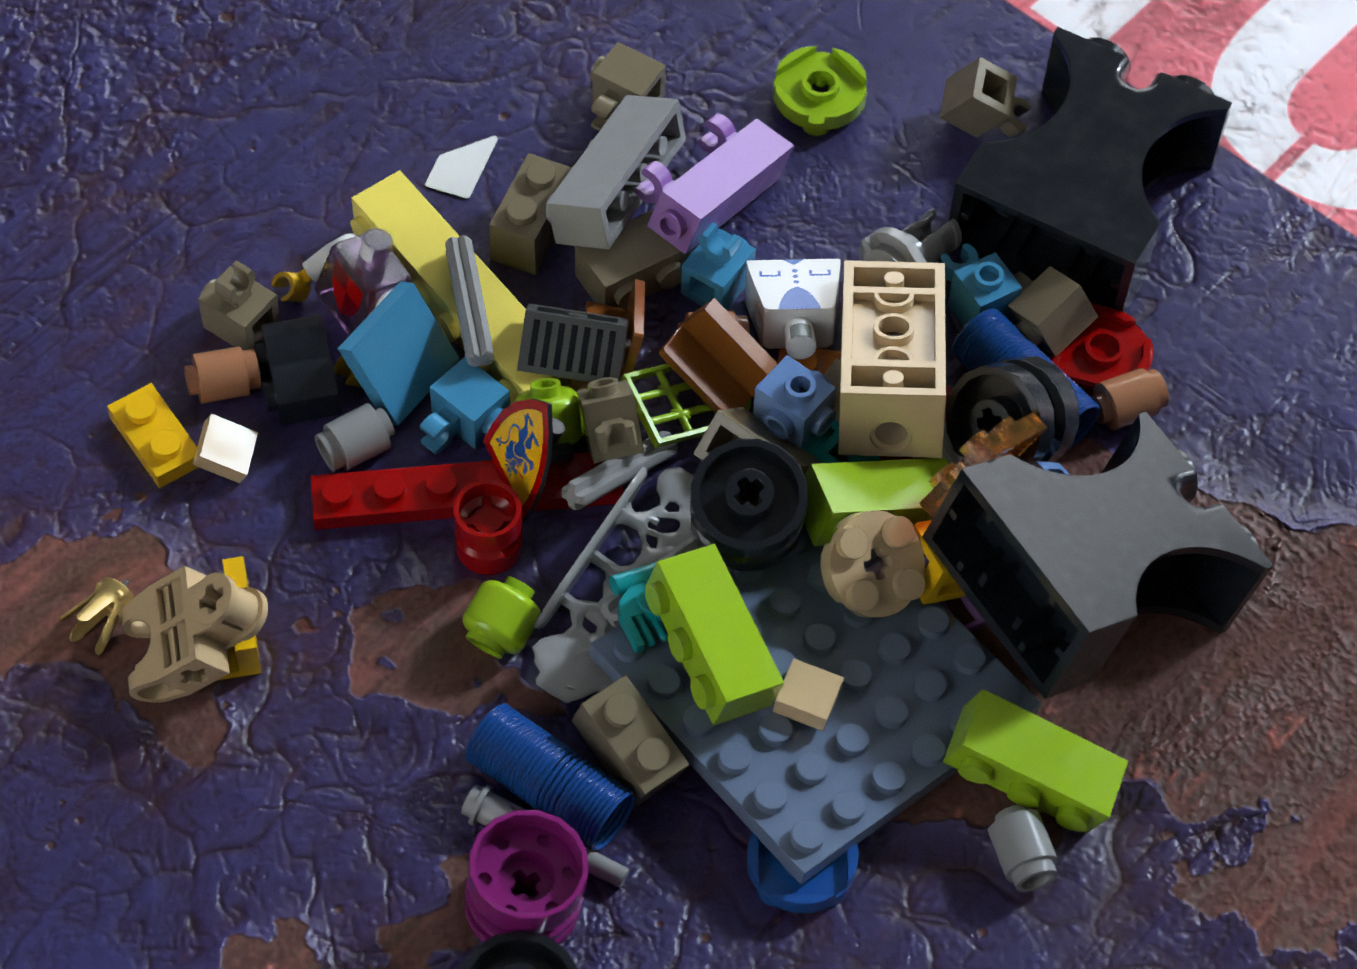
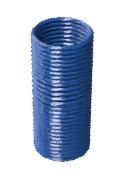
[952,309,1100,449]
[465,703,635,851]

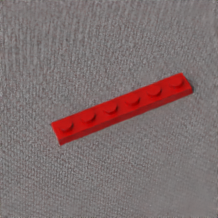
[311,452,624,530]

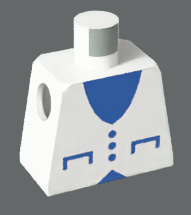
[745,259,841,359]

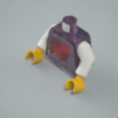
[271,228,412,387]

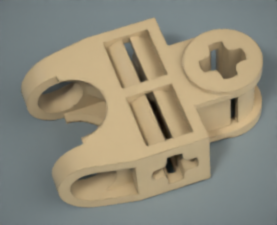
[121,566,268,703]

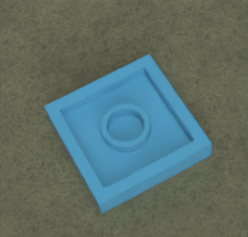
[338,281,460,426]

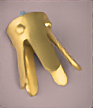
[58,577,134,656]

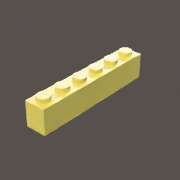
[350,170,574,405]

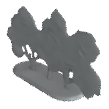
[533,467,694,703]

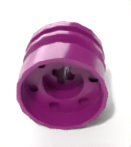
[464,810,588,945]

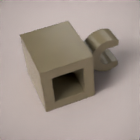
[589,42,666,131]
[939,57,1031,138]
[198,260,281,350]
[1008,266,1098,357]
[577,377,644,463]

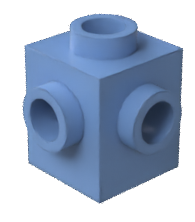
[753,355,836,449]

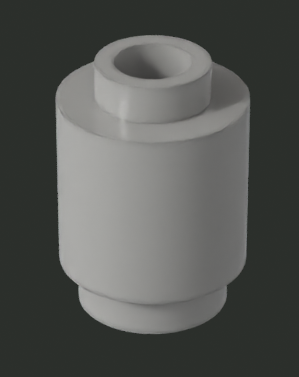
[314,403,395,472]
[988,805,1058,892]

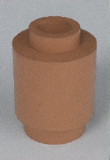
[184,346,261,404]
[1091,368,1169,431]

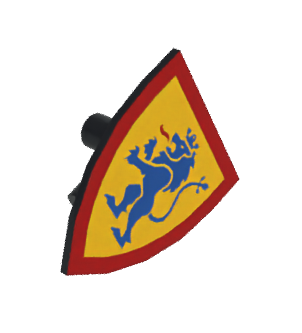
[483,399,574,521]

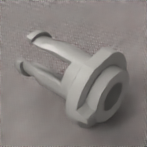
[859,209,962,263]

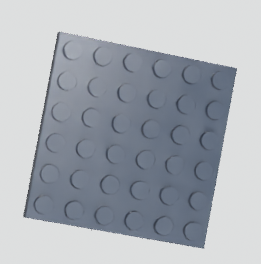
[589,525,1042,884]

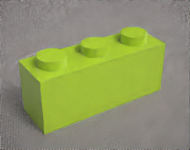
[804,457,956,546]
[645,544,785,726]
[943,689,1128,833]

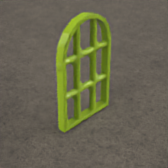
[620,364,751,448]

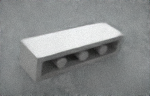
[546,95,686,250]

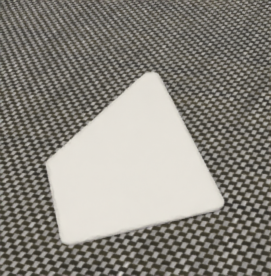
[425,136,498,198]

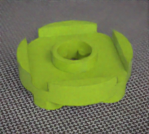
[772,46,867,136]

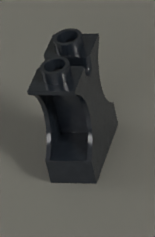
[949,27,1233,312]
[922,412,1273,699]

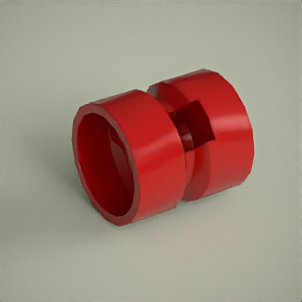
[453,479,523,575]

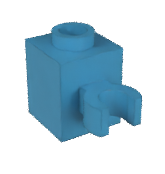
[680,222,756,310]
[940,243,1022,328]
[420,356,510,455]

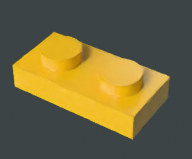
[107,383,199,489]

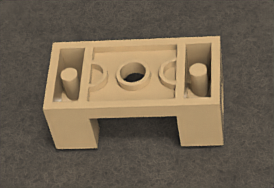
[838,260,946,458]

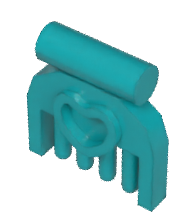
[609,559,668,654]

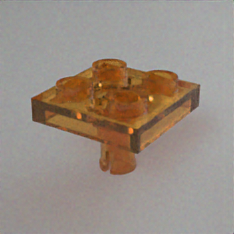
[919,412,1048,519]

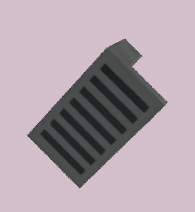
[517,303,629,382]

